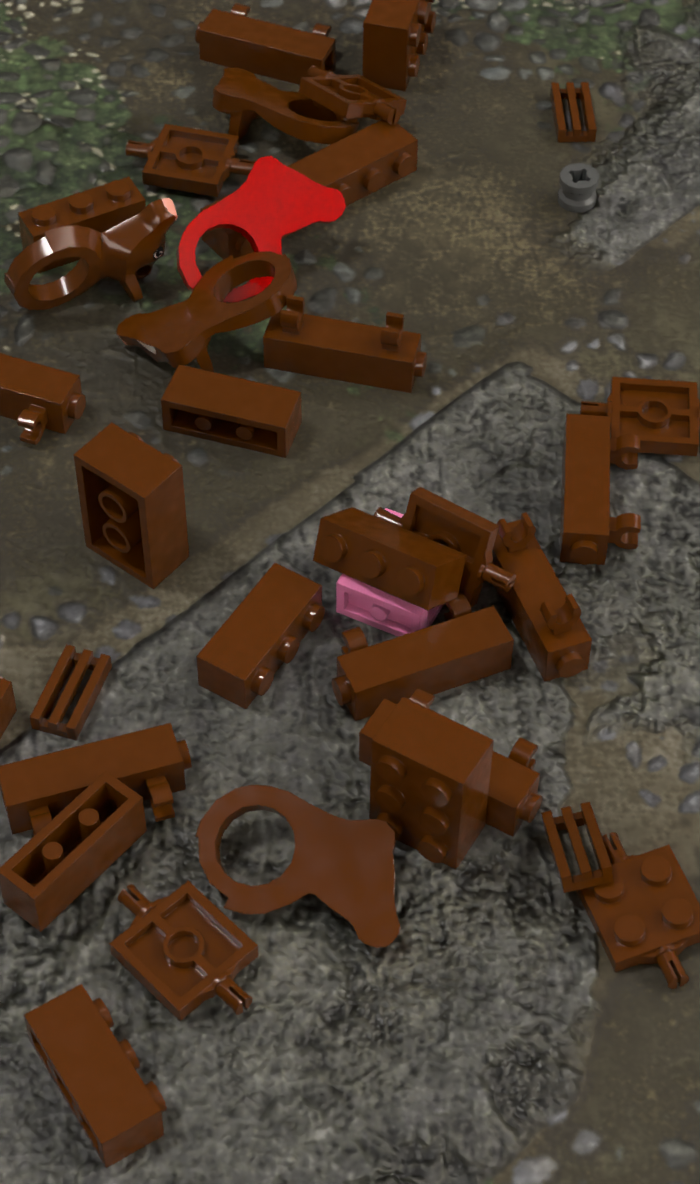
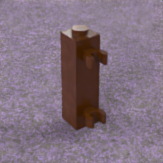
[195,3,336,85]
[263,295,427,393]
[0,353,86,445]
[560,414,641,565]
[492,512,592,682]
[332,593,514,721]
[359,688,543,837]
[0,723,192,836]

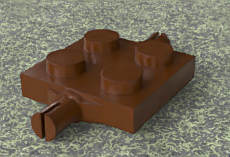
[299,65,407,125]
[126,124,256,197]
[580,377,700,456]
[373,487,516,608]
[576,832,700,989]
[109,881,259,1021]

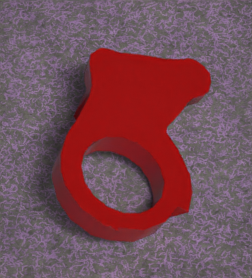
[177,156,346,303]

